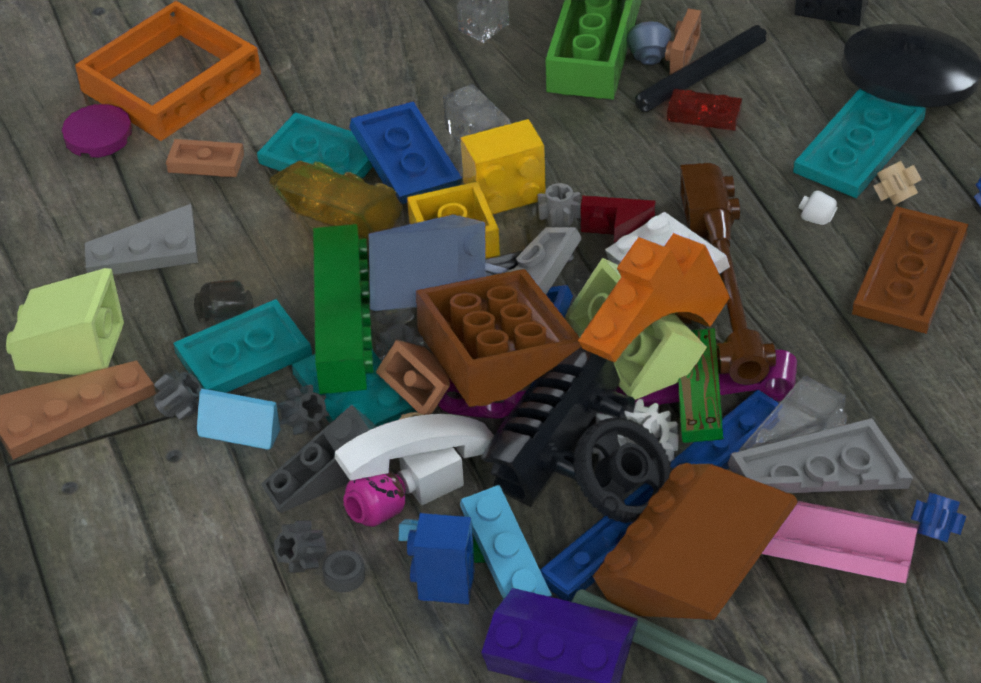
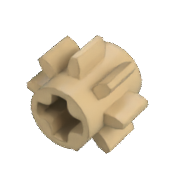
[873,161,922,205]

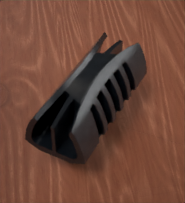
[481,347,635,507]

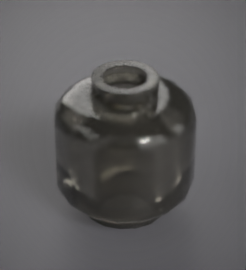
[194,279,253,328]

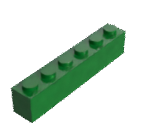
[313,224,374,394]

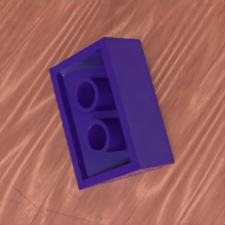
[481,588,638,683]

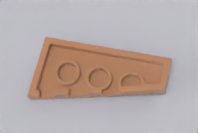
[0,360,156,460]

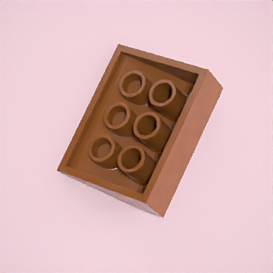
[416,269,581,407]
[593,463,798,620]

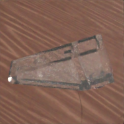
[739,375,847,451]

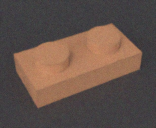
[665,8,701,75]
[166,139,244,177]

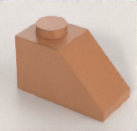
[376,340,450,415]

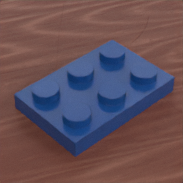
[349,101,462,206]

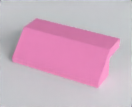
[762,501,919,584]

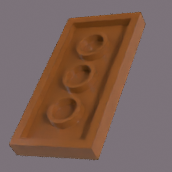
[852,206,969,334]

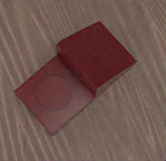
[581,195,656,243]

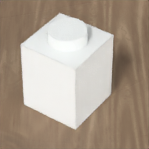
[397,447,464,506]

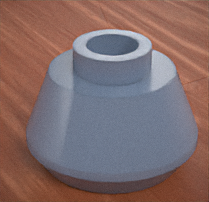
[627,21,672,65]

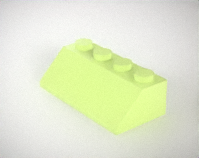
[565,258,707,400]

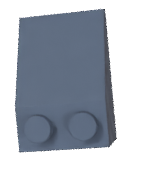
[369,215,485,311]

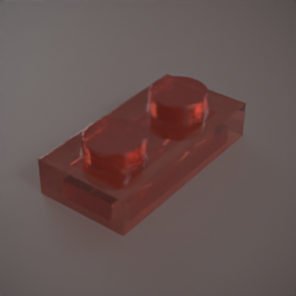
[667,89,742,131]

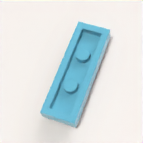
[460,485,552,600]

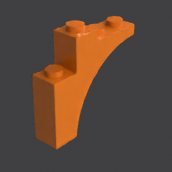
[578,233,730,363]

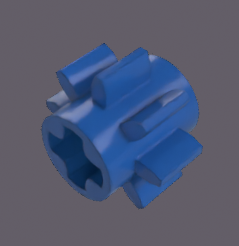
[911,492,966,543]

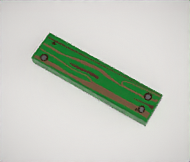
[679,328,724,443]

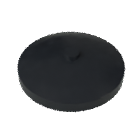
[842,24,981,107]

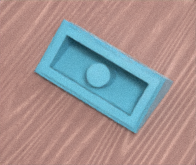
[197,389,280,449]

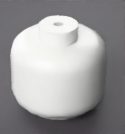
[798,191,838,225]

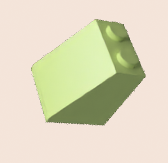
[6,268,124,375]

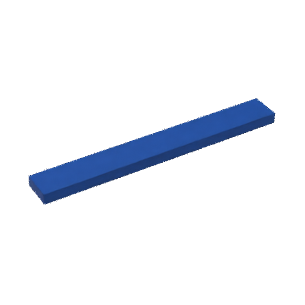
[540,389,789,602]

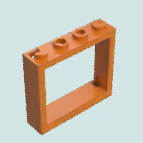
[75,1,261,141]

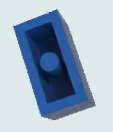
[407,513,475,604]

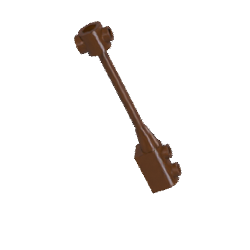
[680,163,776,385]

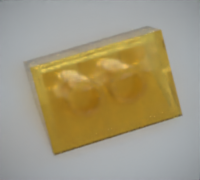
[269,160,403,239]

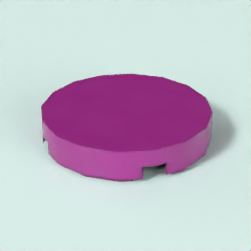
[61,104,132,158]

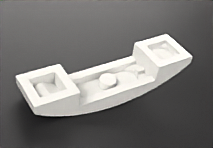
[335,414,494,481]

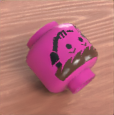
[343,470,406,527]

